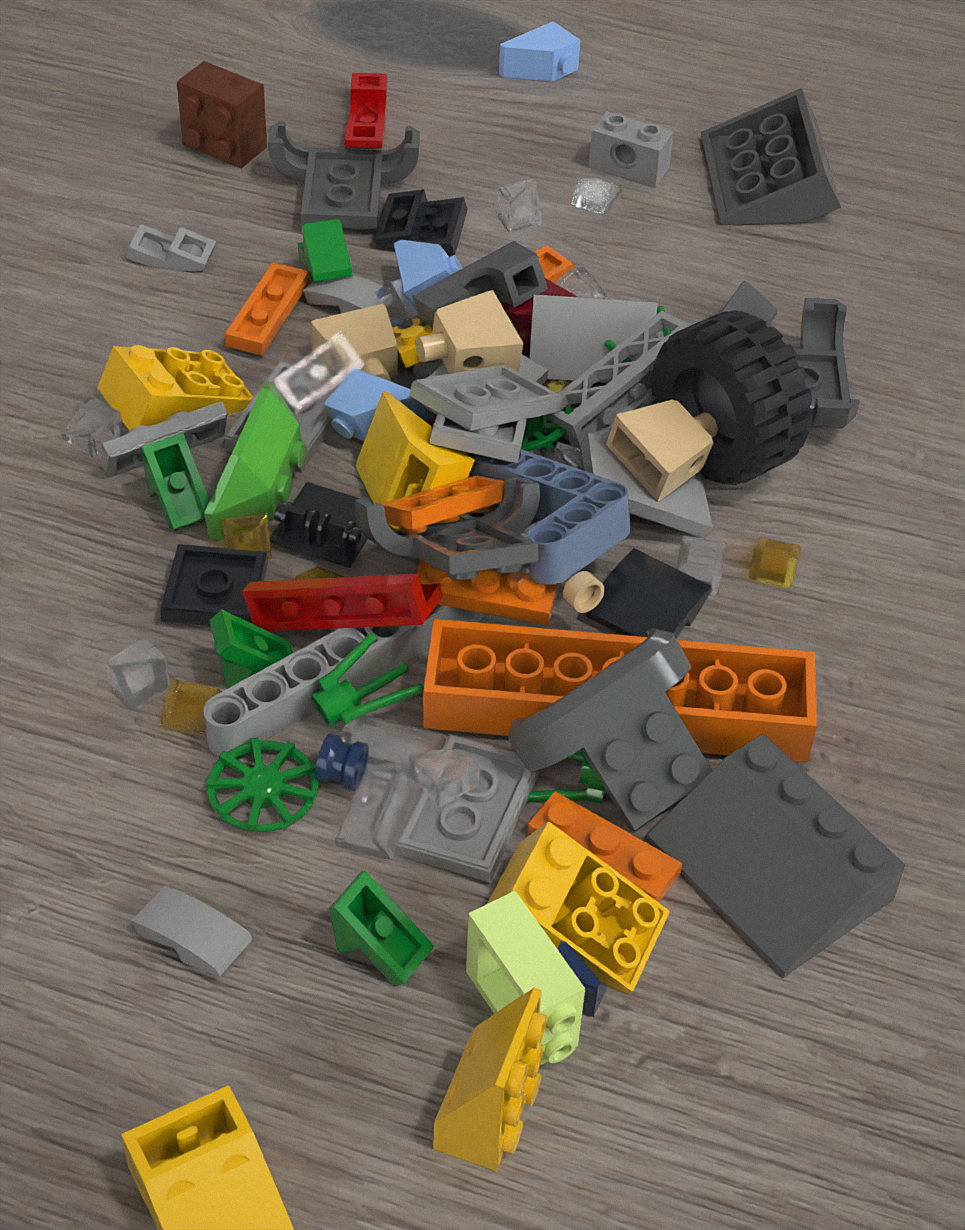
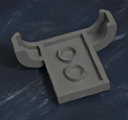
[268,121,420,230]
[794,298,860,429]
[355,477,540,580]
[508,628,712,830]

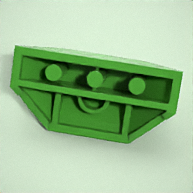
[204,381,307,542]

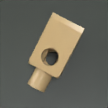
[416,290,523,374]
[311,303,398,382]
[605,400,717,502]

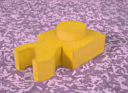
[392,318,433,368]

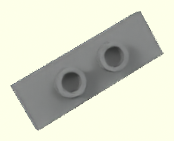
[101,401,228,477]

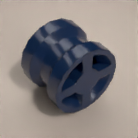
[315,733,369,791]

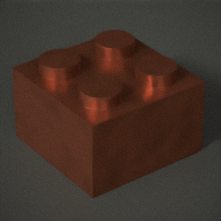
[177,61,267,169]

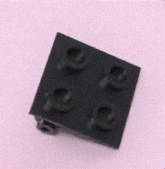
[269,482,373,568]

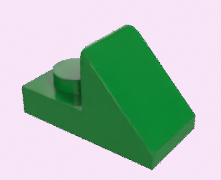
[297,219,353,282]
[141,433,210,532]
[209,609,293,689]
[329,870,434,986]

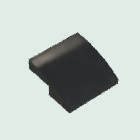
[374,189,468,256]
[586,548,713,639]

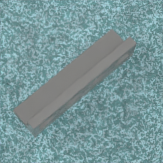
[543,311,691,456]

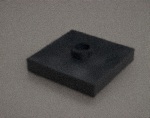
[160,544,268,626]

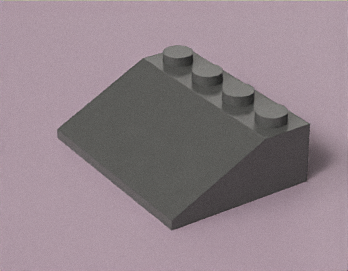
[701,88,841,225]
[646,734,905,978]

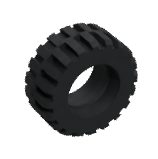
[652,310,813,485]

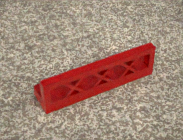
[242,574,443,631]

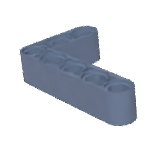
[464,449,631,584]

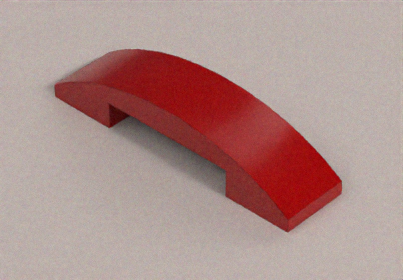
[345,73,388,149]

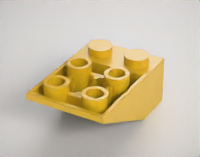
[97,345,253,431]
[355,392,475,529]
[487,821,670,994]
[433,988,548,1172]
[121,1085,294,1230]

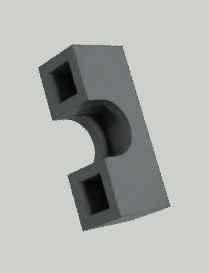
[412,241,548,329]

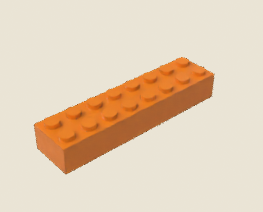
[423,619,817,762]

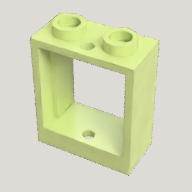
[466,891,585,1065]

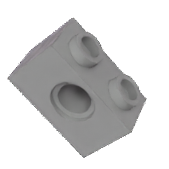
[588,111,674,188]

